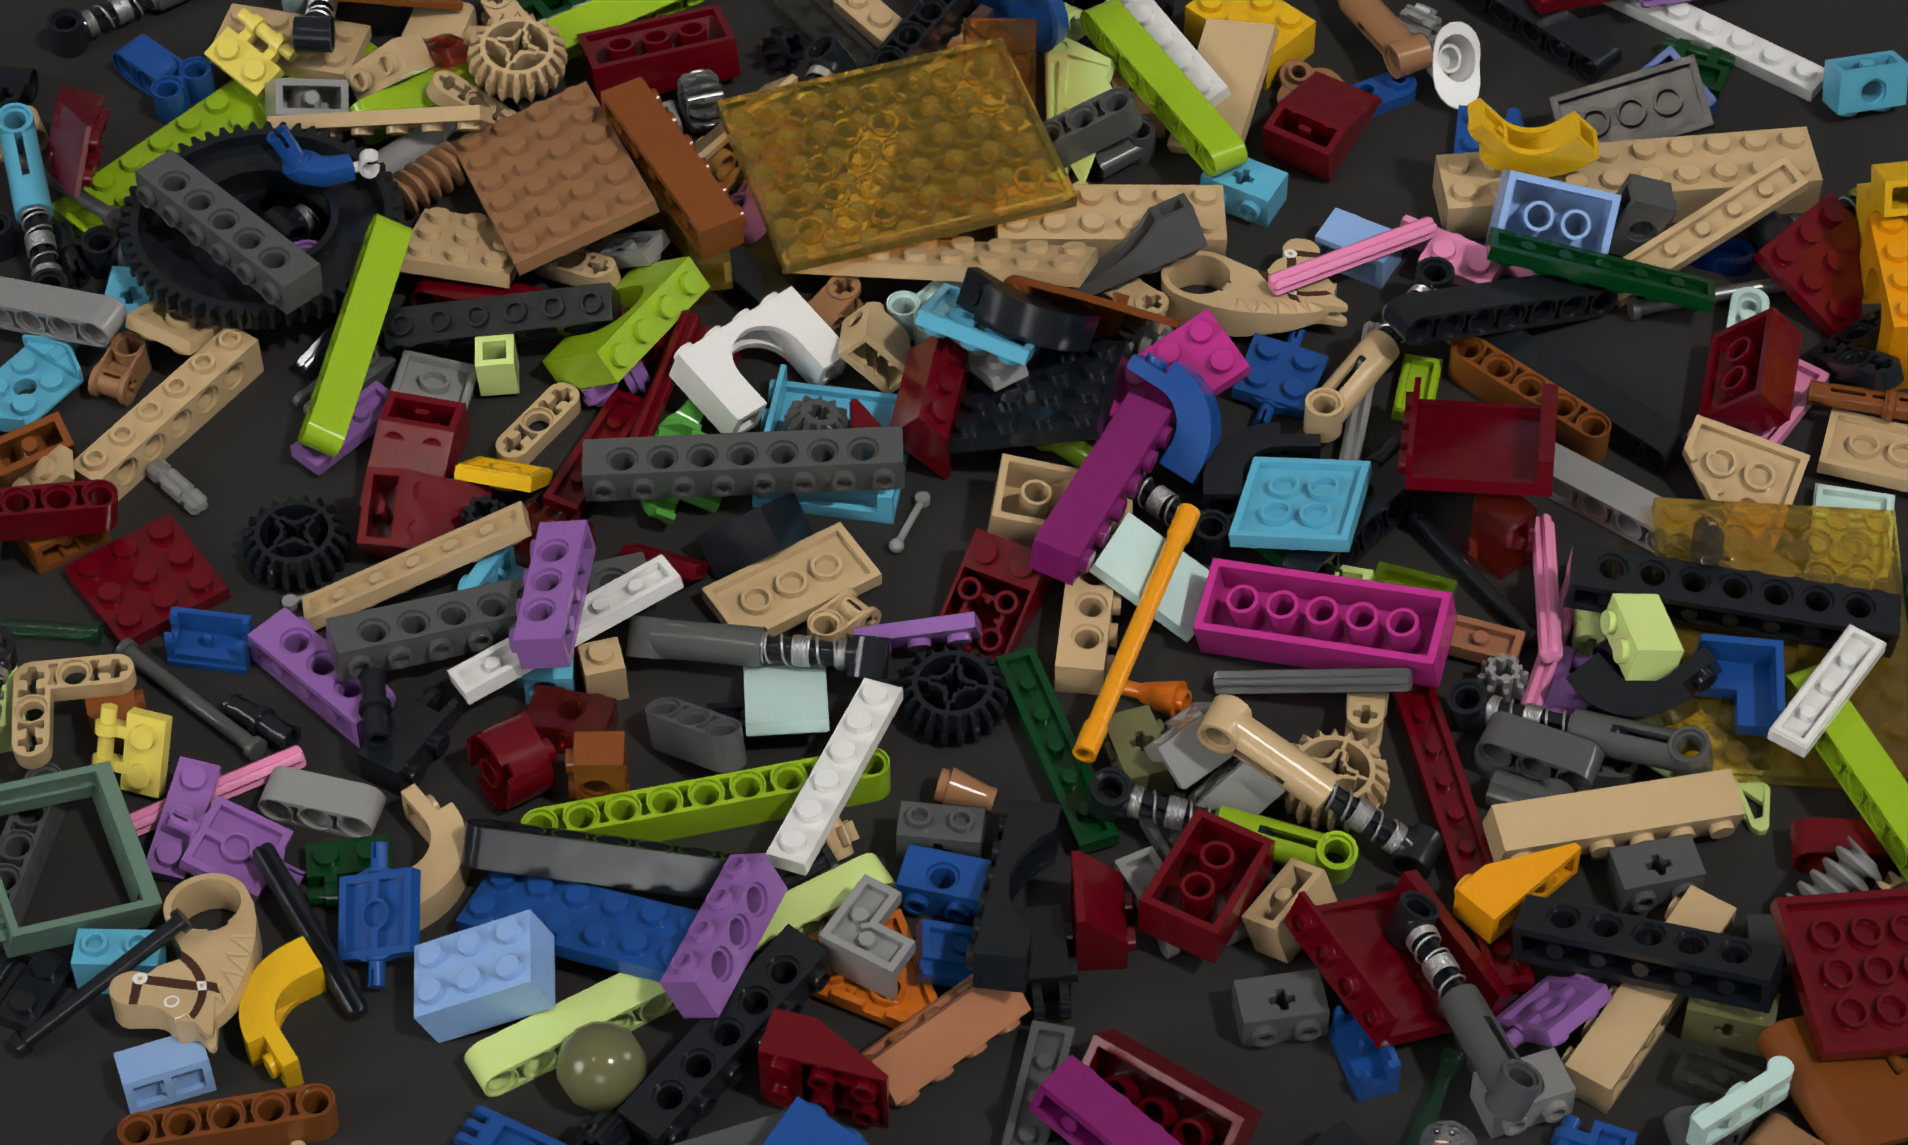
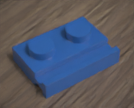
[916,918,973,988]

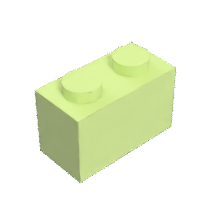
[1600,593,1684,681]

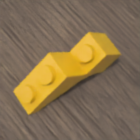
[1856,161,1908,254]

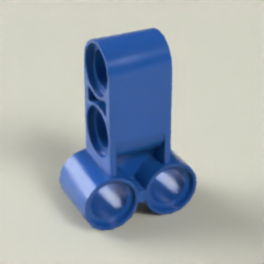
[112,34,217,125]

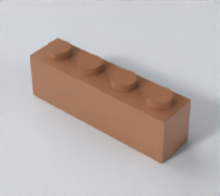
[861,974,1032,1107]

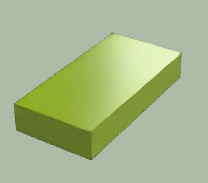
[1392,354,1443,421]

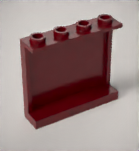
[1398,377,1559,497]
[1283,870,1512,1049]

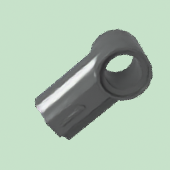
[1090,115,1157,180]
[1485,769,1575,806]

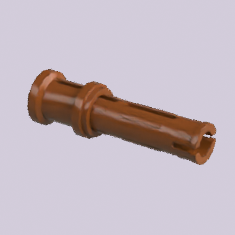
[1806,379,1908,422]

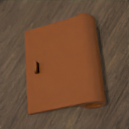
[1003,275,1180,340]
[1756,1015,1908,1145]

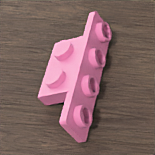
[1401,215,1539,286]

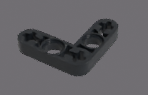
[1811,307,1904,391]

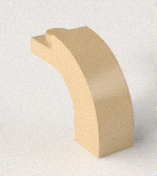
[401,783,470,931]

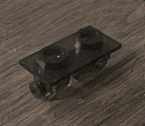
[1682,516,1731,566]

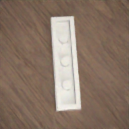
[1767,624,1887,758]

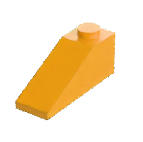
[1452,842,1582,944]

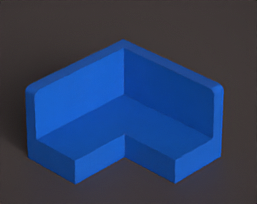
[1694,633,1786,737]

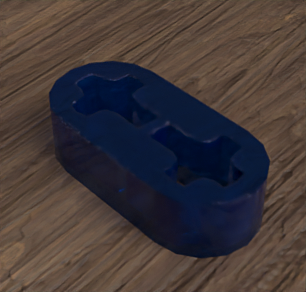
[1689,237,1755,277]

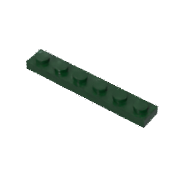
[1487,226,1716,313]
[995,646,1119,854]

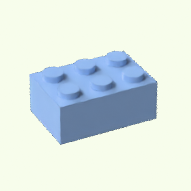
[1485,170,1622,254]
[414,909,555,1043]

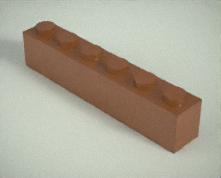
[600,77,747,260]

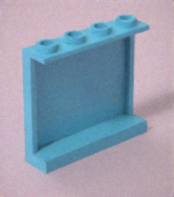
[752,364,909,524]

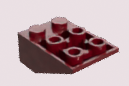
[1263,71,1382,182]
[44,86,110,198]
[359,391,470,509]
[357,466,493,565]
[939,528,1054,665]
[758,1008,890,1129]

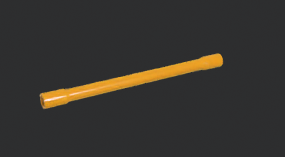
[1072,503,1201,763]

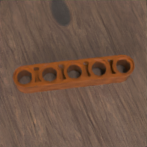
[1448,336,1611,463]
[117,1083,340,1145]

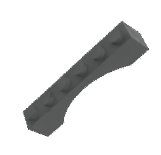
[1066,193,1208,295]

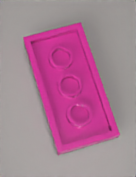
[1103,308,1252,431]

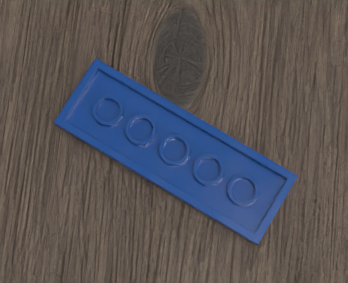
[455,871,699,982]

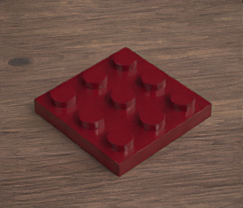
[64,513,231,646]

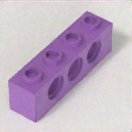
[509,520,596,669]
[247,607,396,749]
[659,853,788,1018]

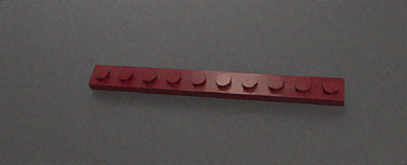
[1391,684,1535,994]

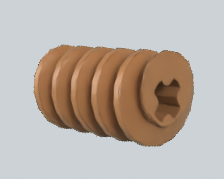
[393,141,465,216]

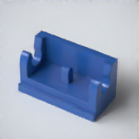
[164,606,254,675]
[1328,1005,1401,1102]

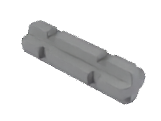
[146,458,208,516]

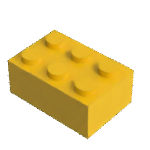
[1184,0,1316,90]

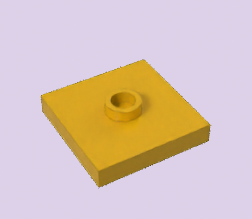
[454,456,553,493]

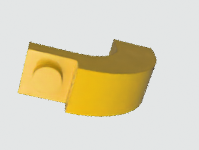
[1467,98,1599,177]
[239,936,327,1088]

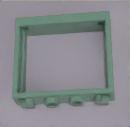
[0,761,163,958]

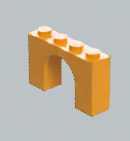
[1859,213,1908,390]

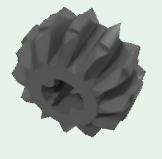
[676,69,726,133]
[782,395,850,431]

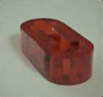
[424,33,467,69]

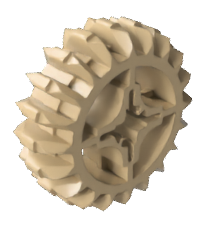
[467,11,567,104]
[1279,728,1390,834]

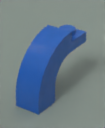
[1126,352,1222,484]

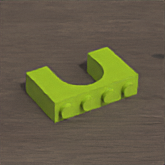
[542,256,710,389]

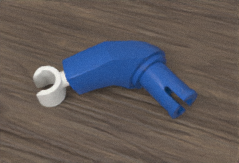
[266,125,380,187]

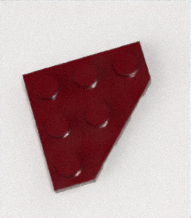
[1753,192,1863,337]

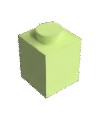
[475,334,520,396]

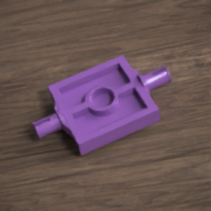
[167,795,306,905]
[1496,973,1612,1048]

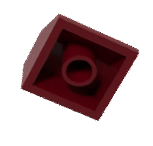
[1070,850,1136,971]

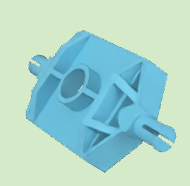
[0,334,84,432]

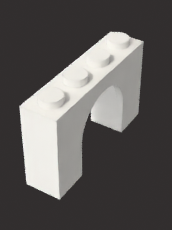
[669,286,847,433]

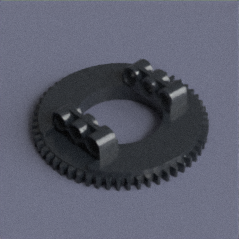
[119,121,405,336]

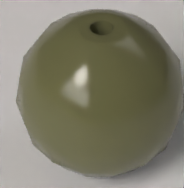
[556,1021,647,1112]

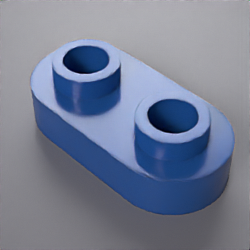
[1352,72,1417,117]

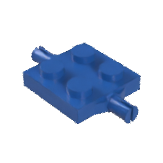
[1231,328,1329,426]
[338,842,421,989]

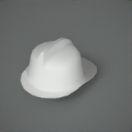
[1426,21,1481,110]

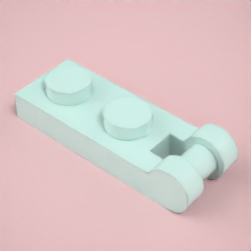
[1686,1056,1794,1145]

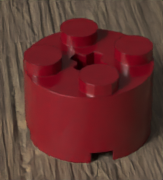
[466,711,557,810]

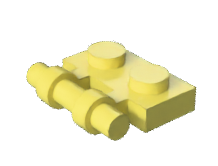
[204,8,299,101]
[91,703,173,799]

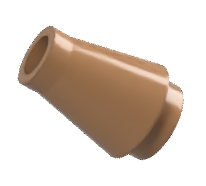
[933,767,998,813]

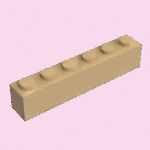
[1482,768,1746,862]
[1561,885,1737,1114]

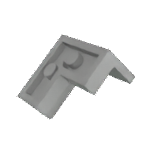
[1143,702,1234,789]
[1188,756,1286,814]
[818,874,916,1001]

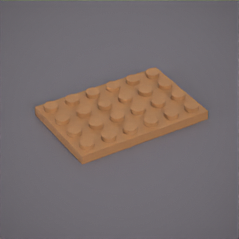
[451,82,660,275]

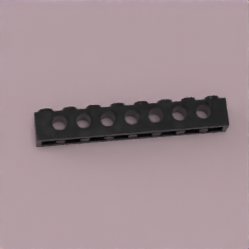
[1563,544,1902,658]

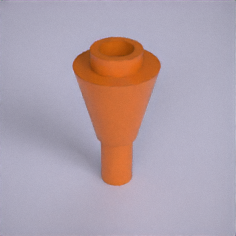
[1121,680,1192,718]

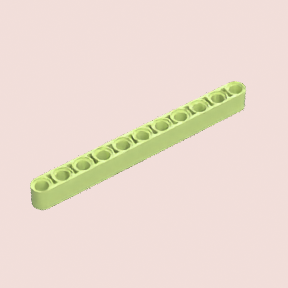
[464,853,896,1097]

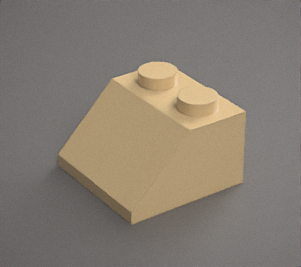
[987,453,1079,548]

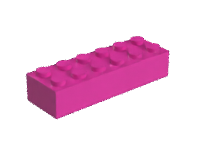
[1193,558,1457,688]

